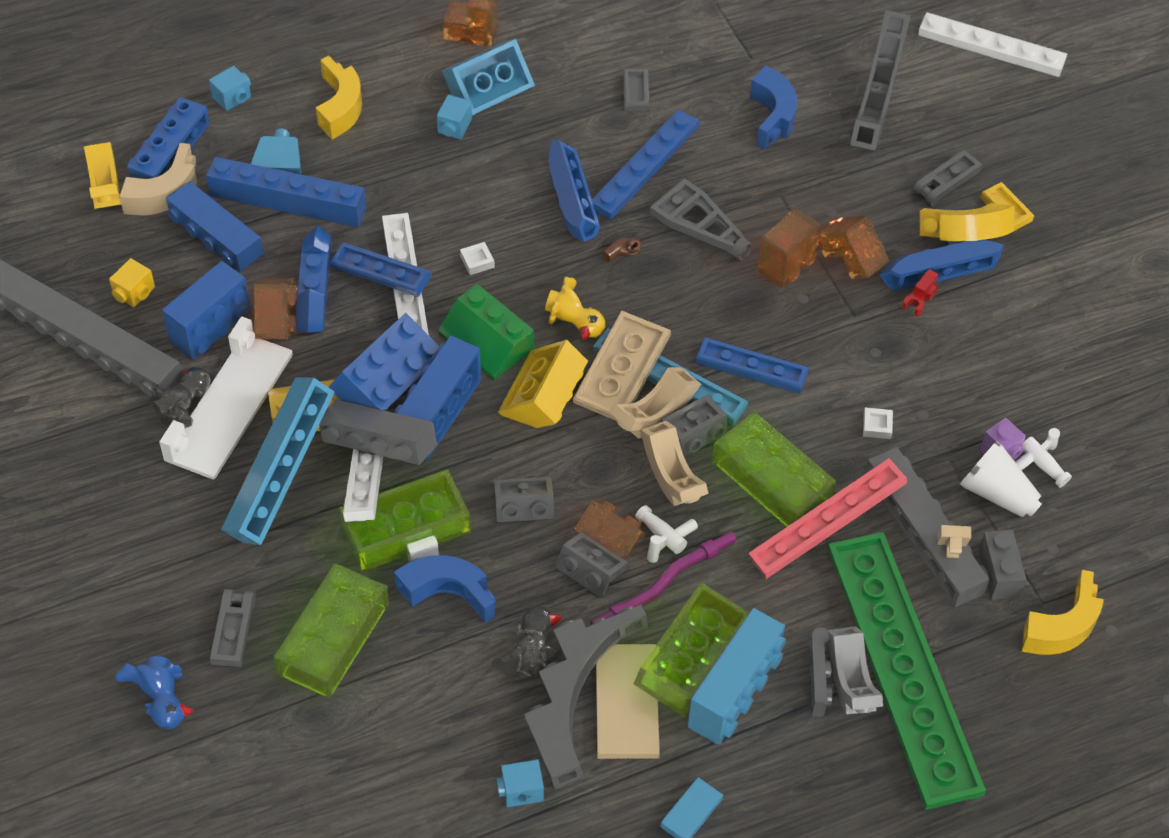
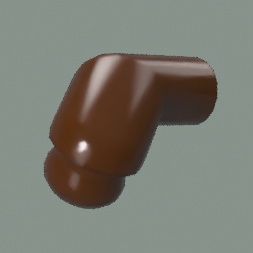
[601,237,641,262]

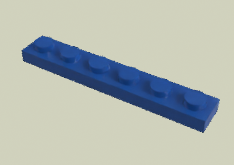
[592,109,699,220]

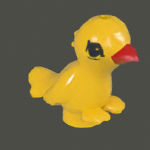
[545,277,605,339]

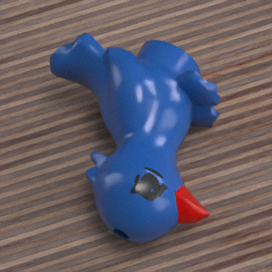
[115,656,194,729]

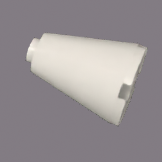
[960,441,1042,518]

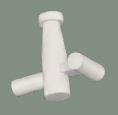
[1015,428,1072,488]
[635,505,698,563]

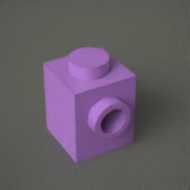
[980,418,1026,460]

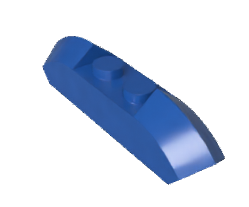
[549,139,600,242]
[296,225,332,333]
[880,240,1005,291]

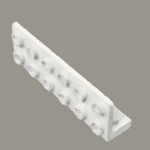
[160,316,293,479]

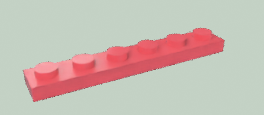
[749,458,907,579]

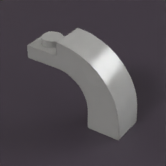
[828,627,883,715]

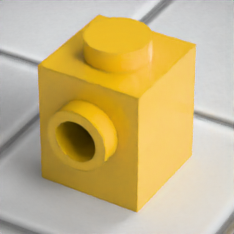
[109,258,155,308]

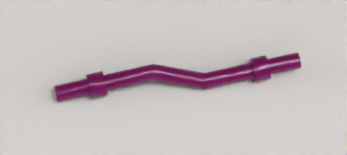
[590,531,736,624]

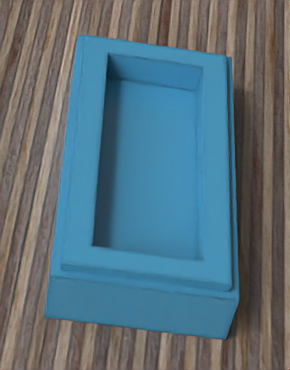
[660,777,723,838]

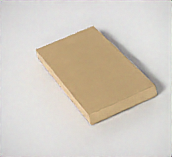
[573,311,671,421]
[596,644,660,759]

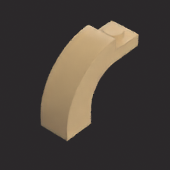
[120,143,197,215]
[611,367,701,439]
[640,421,708,506]

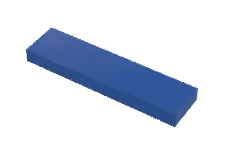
[330,242,432,297]
[696,337,809,394]

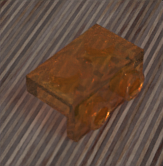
[575,500,646,560]

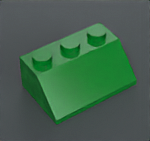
[438,284,534,380]

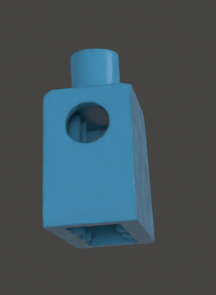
[251,129,302,175]

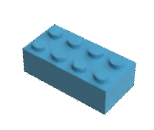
[688,608,786,745]

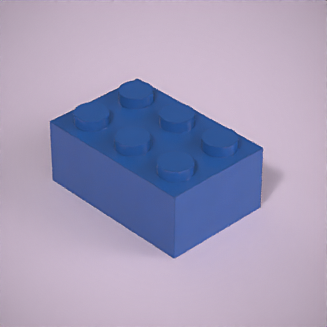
[162,261,251,360]

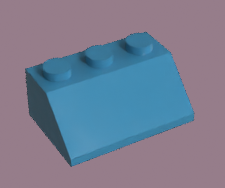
[442,39,535,115]

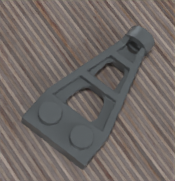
[650,179,753,261]

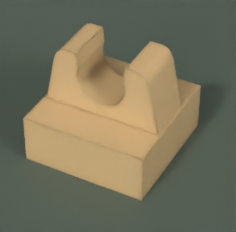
[937,525,971,558]

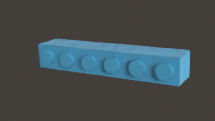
[221,377,335,545]

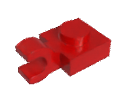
[902,269,938,317]

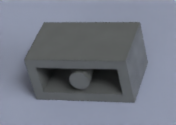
[978,530,1026,600]

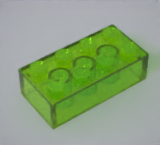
[712,411,837,527]
[339,469,471,572]
[274,563,389,698]
[633,582,750,717]

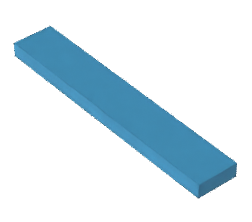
[593,328,748,426]

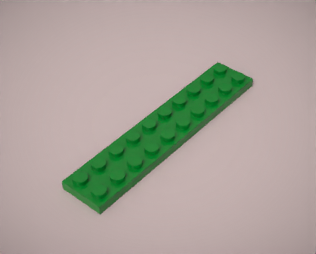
[827,532,986,810]

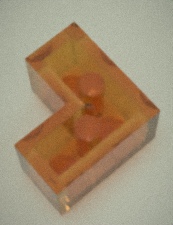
[443,0,498,46]
[813,215,889,279]
[254,278,298,339]

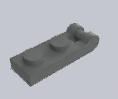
[913,150,983,207]
[210,589,255,667]
[809,627,832,717]

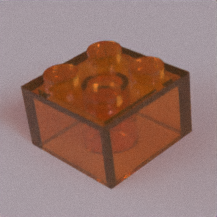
[757,208,820,288]

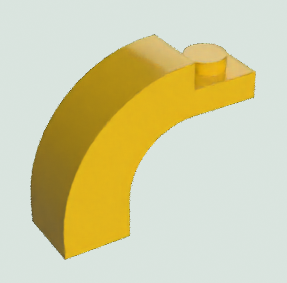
[316,56,362,140]
[84,142,121,209]
[920,204,1014,241]
[1022,570,1104,655]

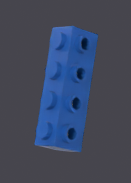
[127,97,210,179]

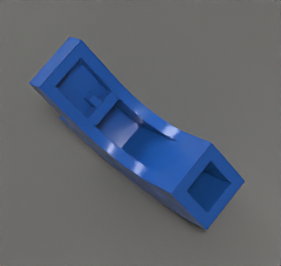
[750,65,797,149]
[394,555,496,623]

